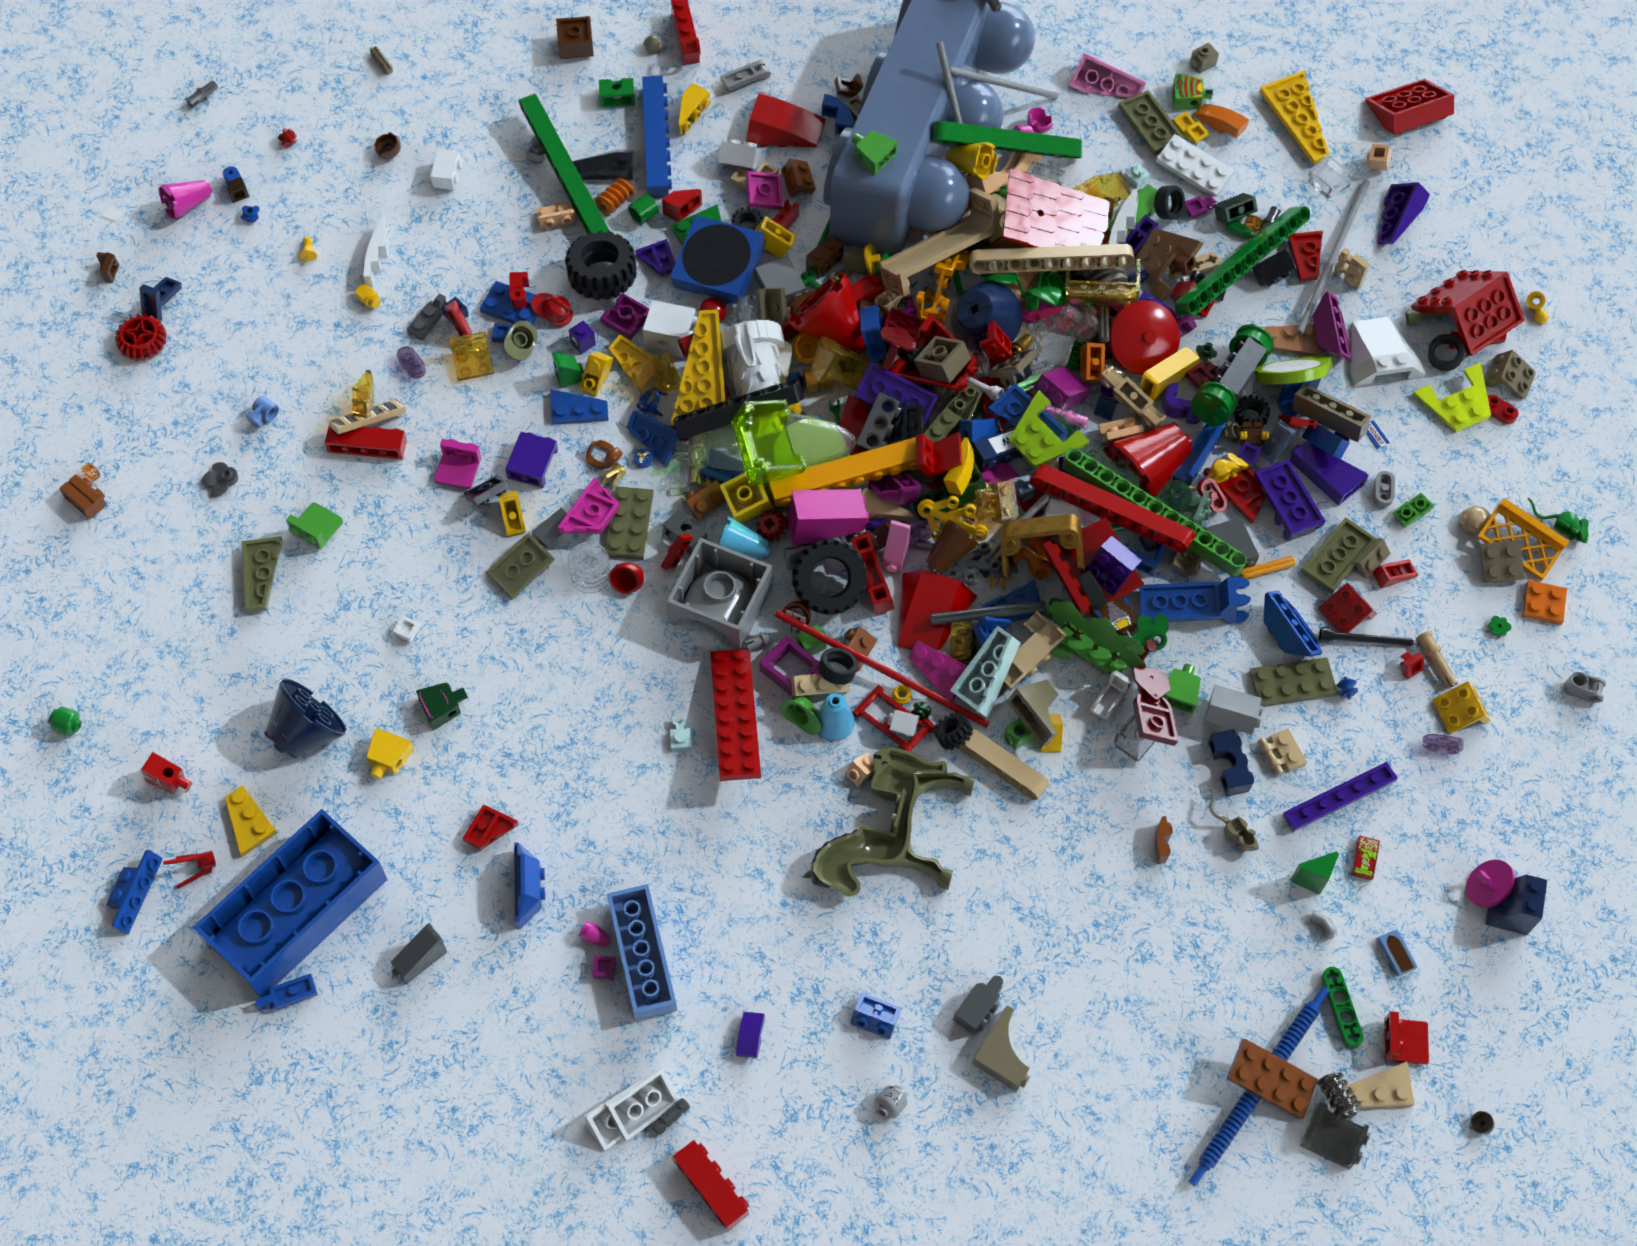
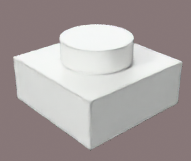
[393,615,421,642]

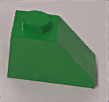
[552,352,584,389]

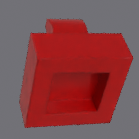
[1401,652,1424,679]

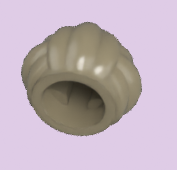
[643,35,663,54]

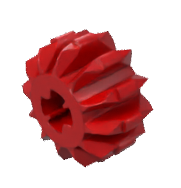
[755,509,788,542]

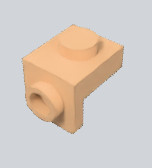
[845,753,875,787]

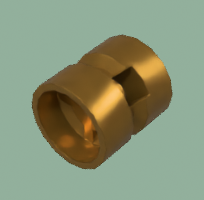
[803,365,833,393]

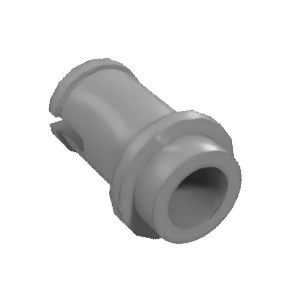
[744,632,771,652]

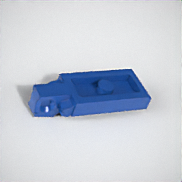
[255,974,318,1011]

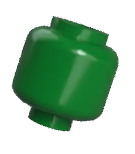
[48,706,82,736]

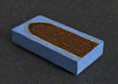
[1377,930,1418,977]

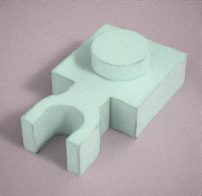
[670,716,692,751]

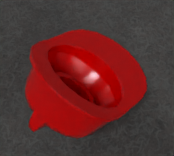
[531,293,573,326]

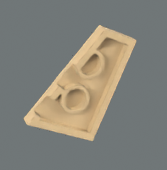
[1345,1062,1415,1109]

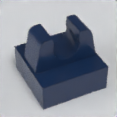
[1094,395,1118,421]

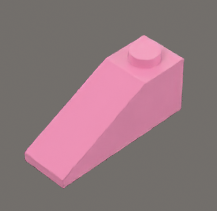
[882,520,911,573]

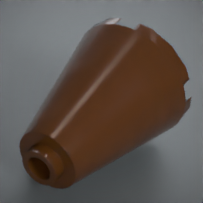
[926,519,978,574]

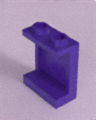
[505,432,558,488]

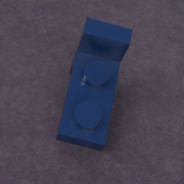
[139,277,182,321]

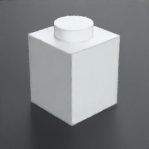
[887,710,919,736]

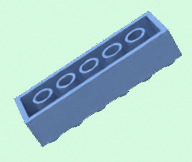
[607,884,677,1021]

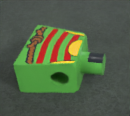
[1173,73,1213,110]

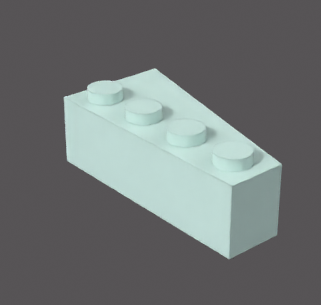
[950,625,1021,718]

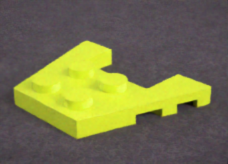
[1413,363,1491,433]

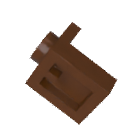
[96,252,120,283]

